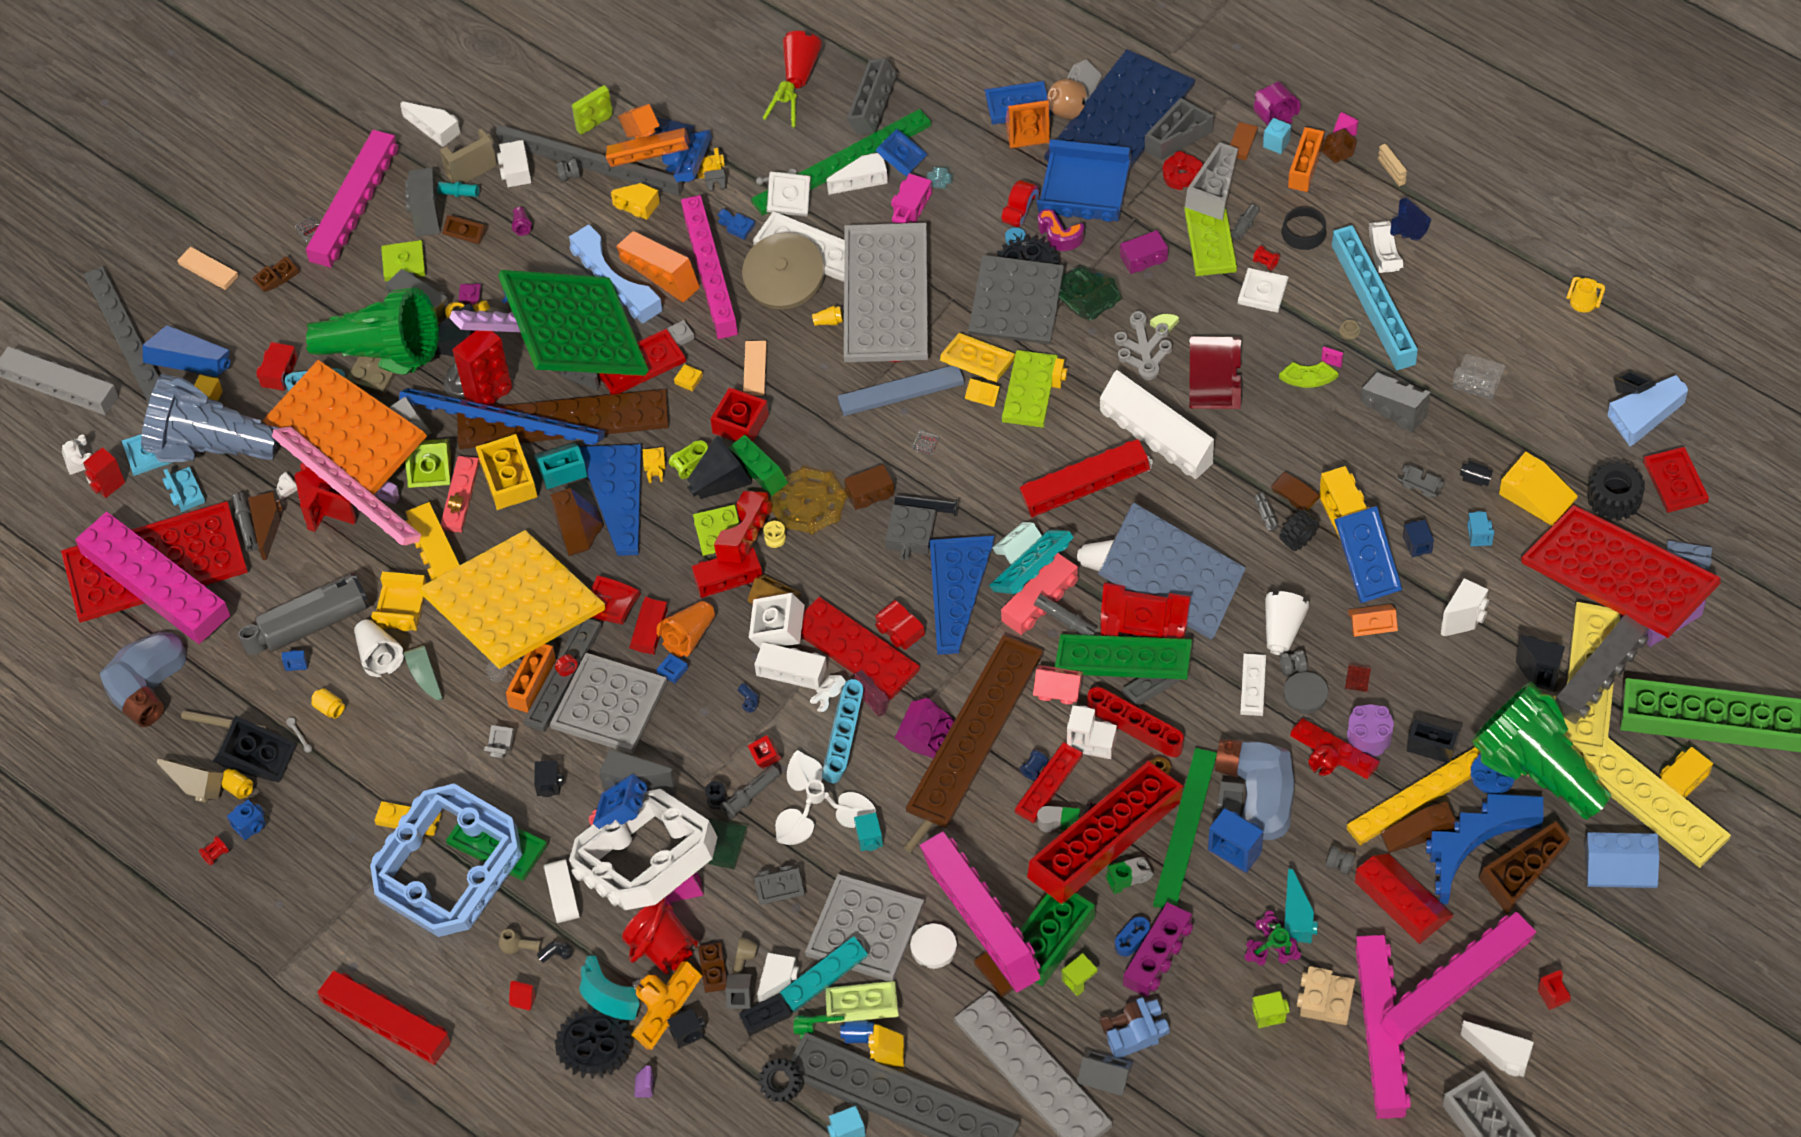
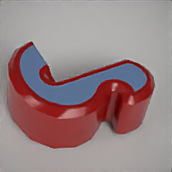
[1001,180,1040,228]

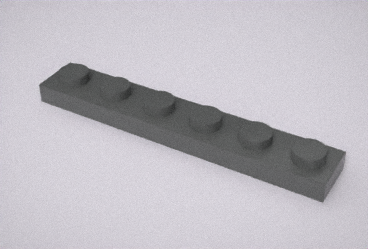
[524,619,602,732]

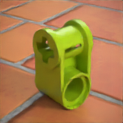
[669,440,708,479]

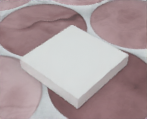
[767,172,810,217]
[1238,268,1289,313]

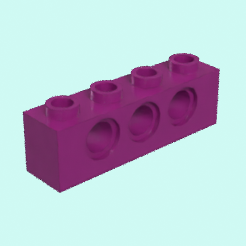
[1123,902,1194,998]

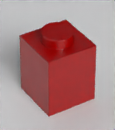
[748,735,782,769]

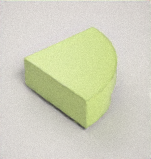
[1150,314,1179,332]

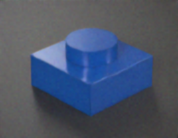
[282,650,308,671]
[657,654,688,684]

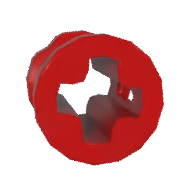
[1253,245,1280,271]
[198,836,229,866]

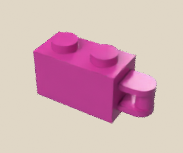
[891,173,932,224]

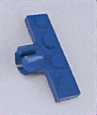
[662,130,712,182]

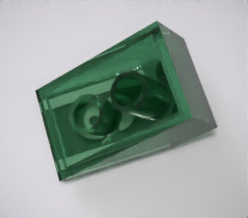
[1059,264,1122,321]

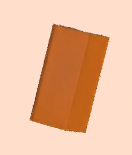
[606,128,690,167]

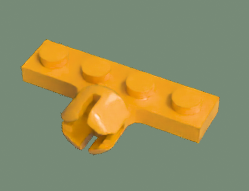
[632,961,702,1050]

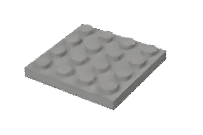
[550,653,667,754]
[805,874,924,982]

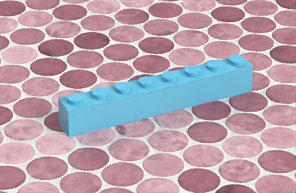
[1332,225,1418,371]

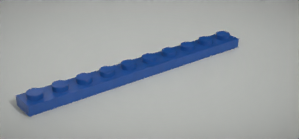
[399,388,605,445]

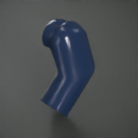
[738,683,759,713]

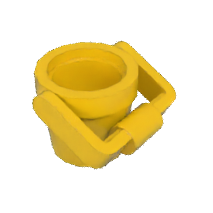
[1567,277,1605,313]

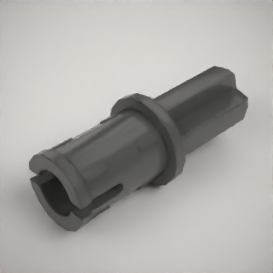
[1230,204,1260,241]

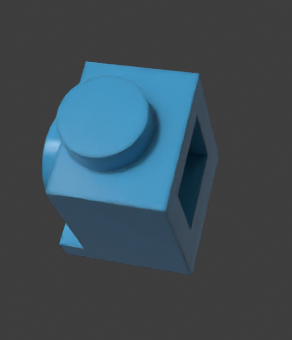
[1467,511,1494,547]

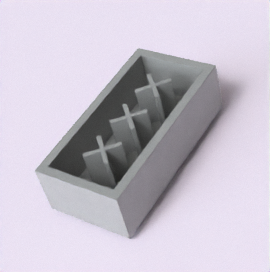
[1443,1071,1536,1137]

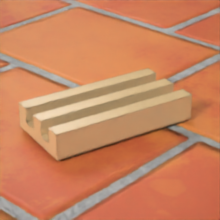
[1378,144,1407,186]

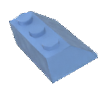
[1584,833,1659,888]

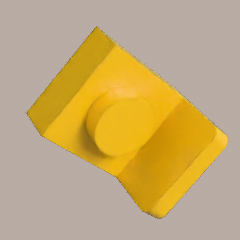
[697,148,725,179]

